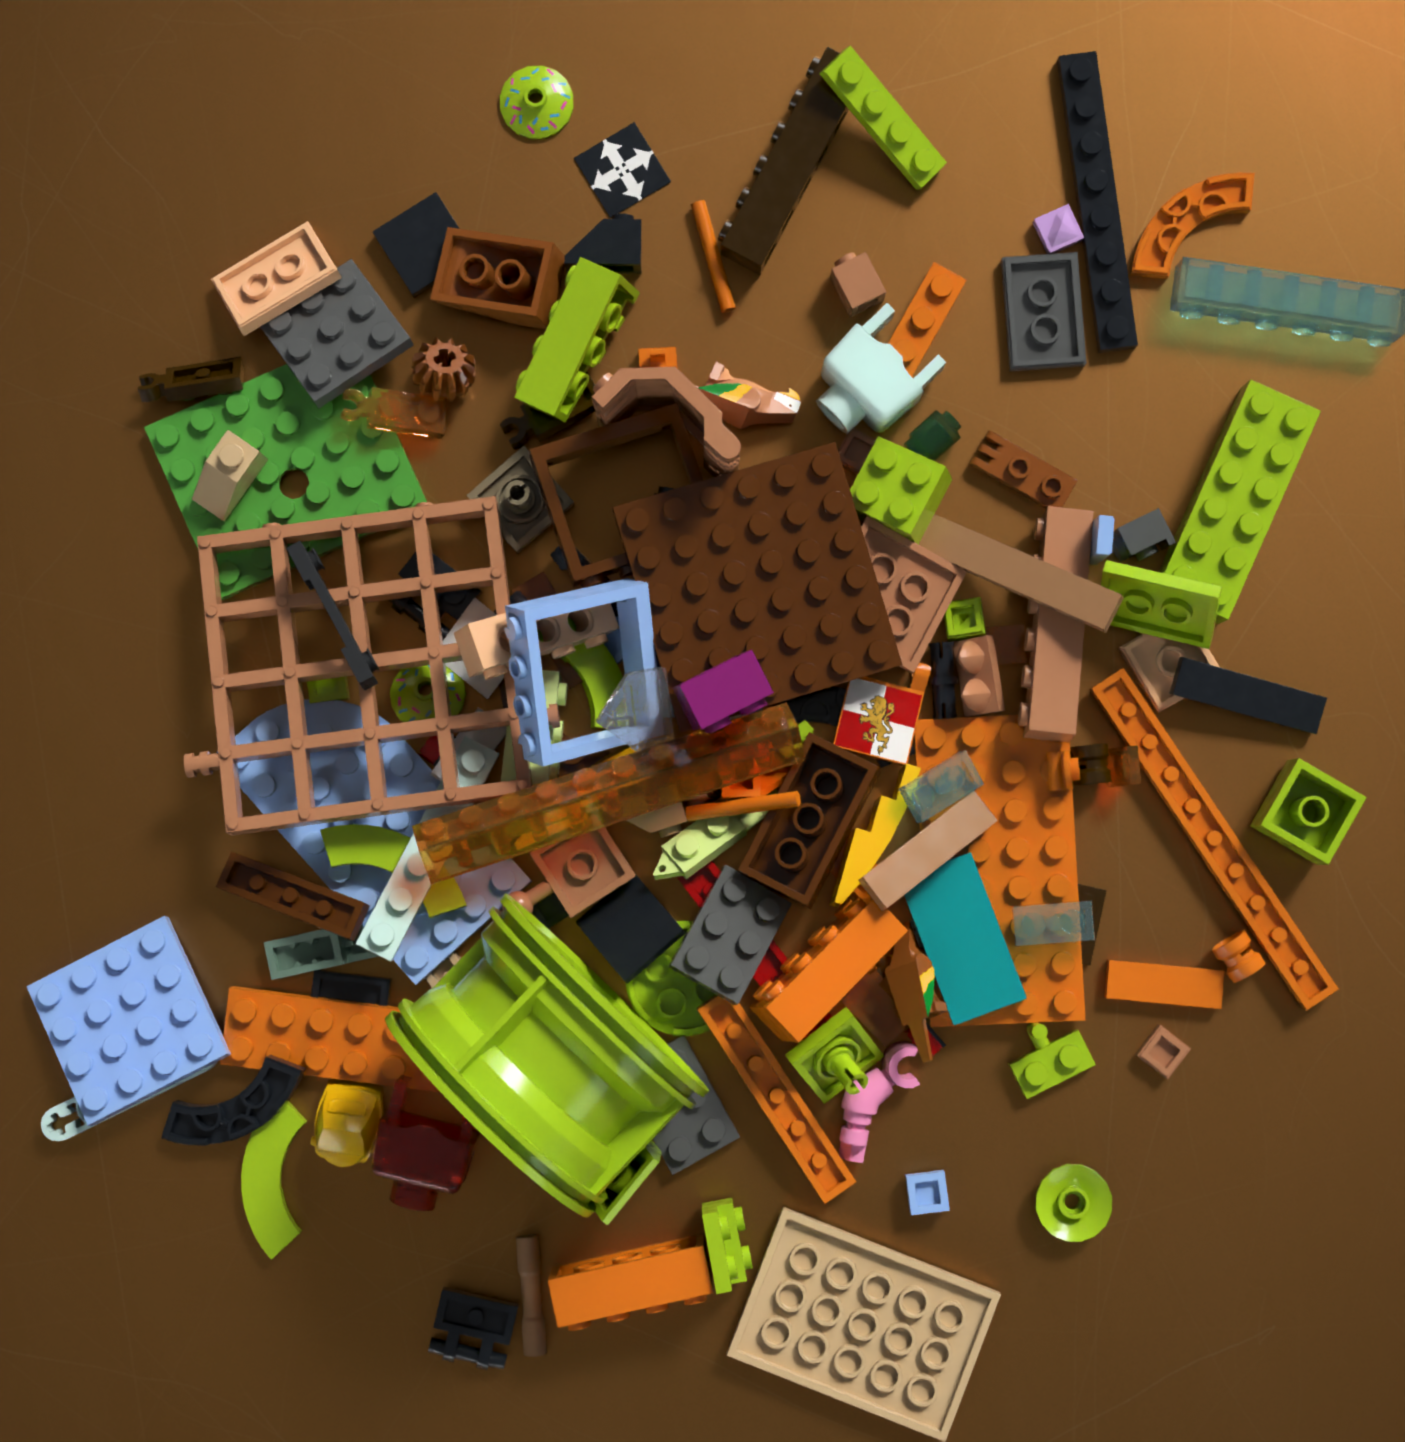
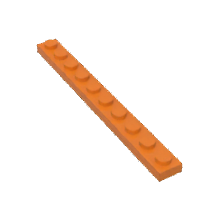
[1089,668,1339,1010]

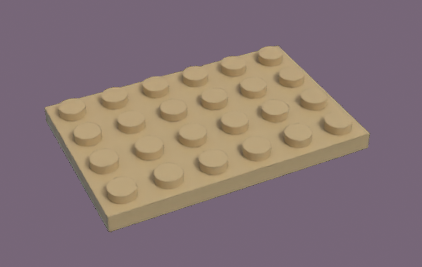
[727,1207,1001,1442]

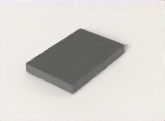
[1001,252,1087,372]

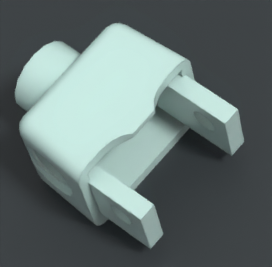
[816,303,946,434]

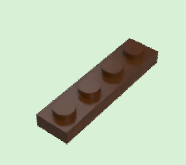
[216,851,370,942]

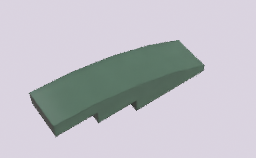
[264,925,378,980]

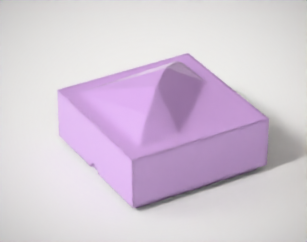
[1032,204,1084,254]

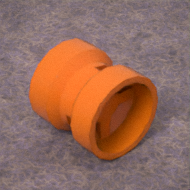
[1212,930,1266,983]

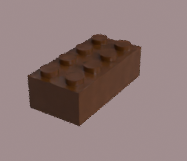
[738,732,880,909]

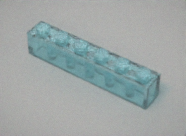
[1170,257,1405,347]

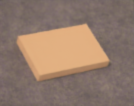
[211,221,342,336]

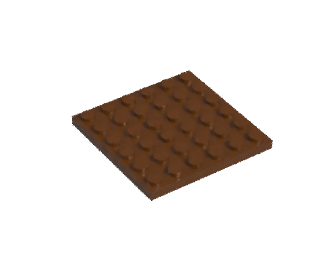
[612,442,902,733]

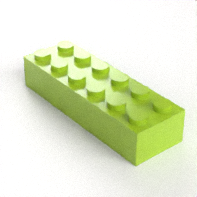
[1159,380,1321,624]

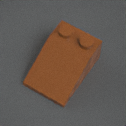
[430,227,565,329]

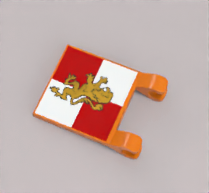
[833,663,931,766]

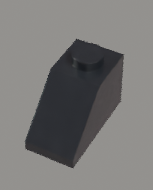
[565,214,642,274]

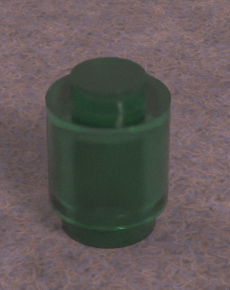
[904,410,961,461]

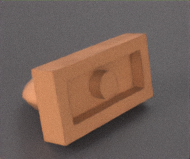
[953,635,1005,717]

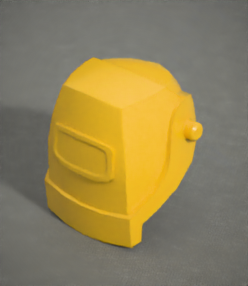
[310,1079,384,1167]

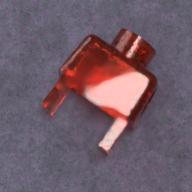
[371,1075,481,1211]

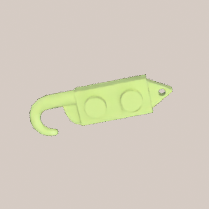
[653,788,778,880]

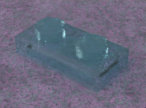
[899,750,984,823]
[1012,901,1095,946]

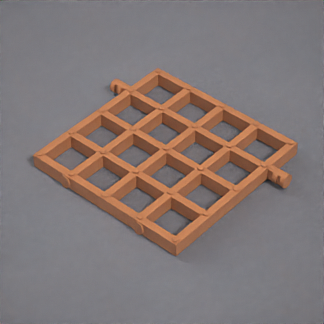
[184,496,560,836]

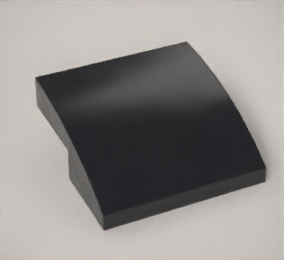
[576,875,686,984]

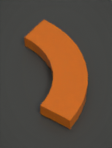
[1129,172,1255,279]

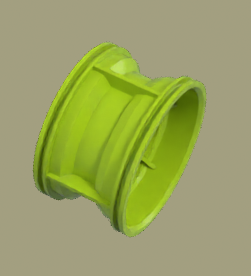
[385,893,709,1217]

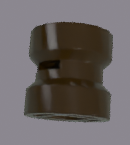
[1070,744,1112,786]

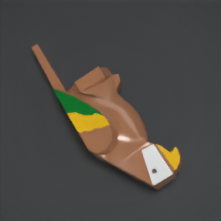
[696,362,801,429]

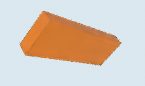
[1104,959,1224,1009]

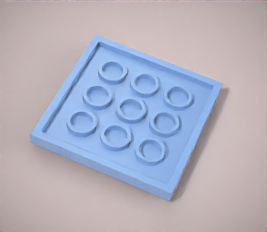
[26,916,231,1126]

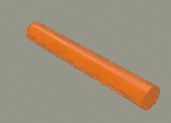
[691,200,736,313]
[685,791,801,821]

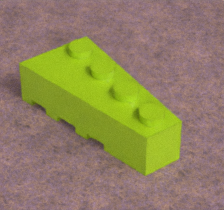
[514,257,640,423]

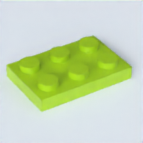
[1101,560,1222,649]

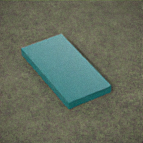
[904,852,1027,1025]

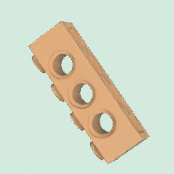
[454,603,619,680]

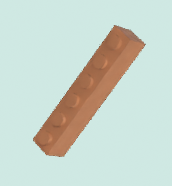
[1018,506,1094,743]

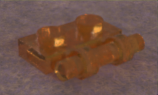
[840,954,908,1047]

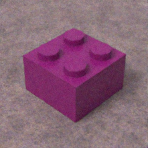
[673,650,774,733]

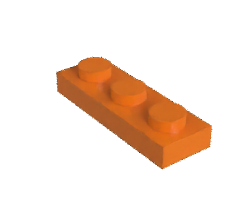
[888,262,967,377]

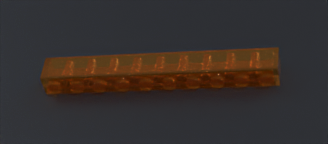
[412,702,805,885]

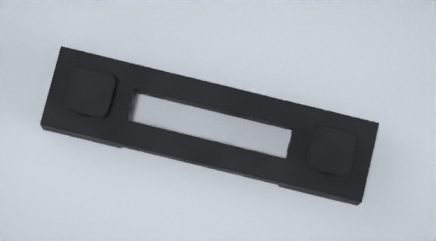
[286,541,380,691]

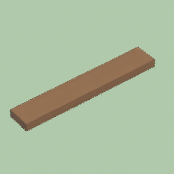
[919,514,1124,633]

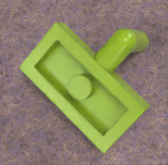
[1008,1023,1096,1099]

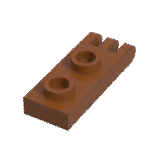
[969,431,1078,509]

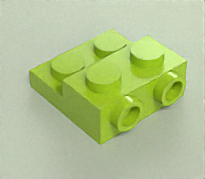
[702,1198,753,1294]

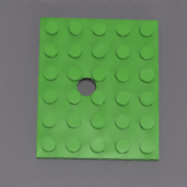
[144,364,427,601]

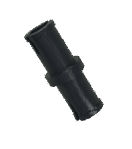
[928,642,959,719]

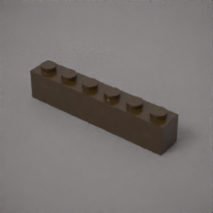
[718,47,849,275]

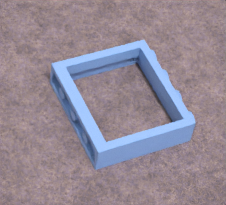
[504,578,664,767]

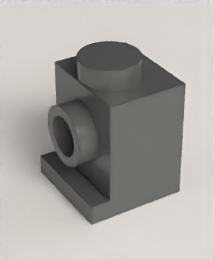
[1112,508,1176,562]

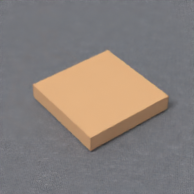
[1118,633,1219,714]

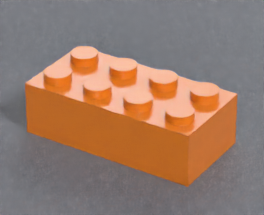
[749,897,908,1042]
[548,1233,714,1331]

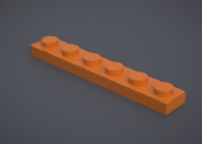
[696,995,857,1204]

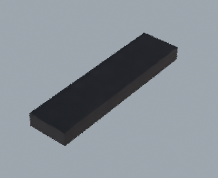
[1169,657,1327,734]

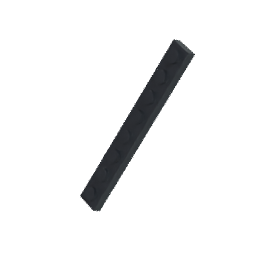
[1057,51,1138,353]

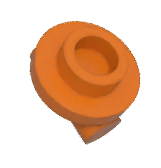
[1046,750,1080,791]

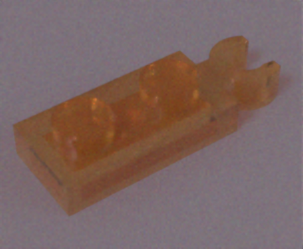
[341,387,447,439]

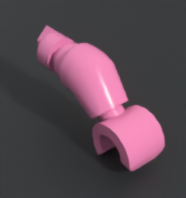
[839,1041,920,1163]

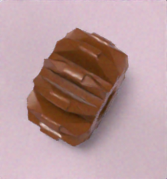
[411,337,476,403]

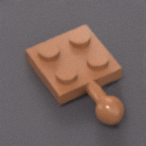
[502,811,636,918]

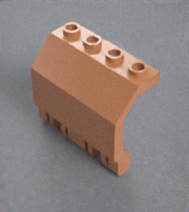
[592,367,741,477]

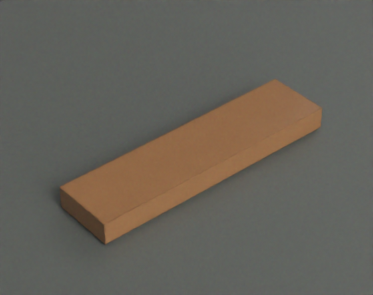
[858,790,998,912]

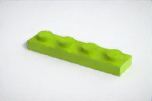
[819,45,947,190]

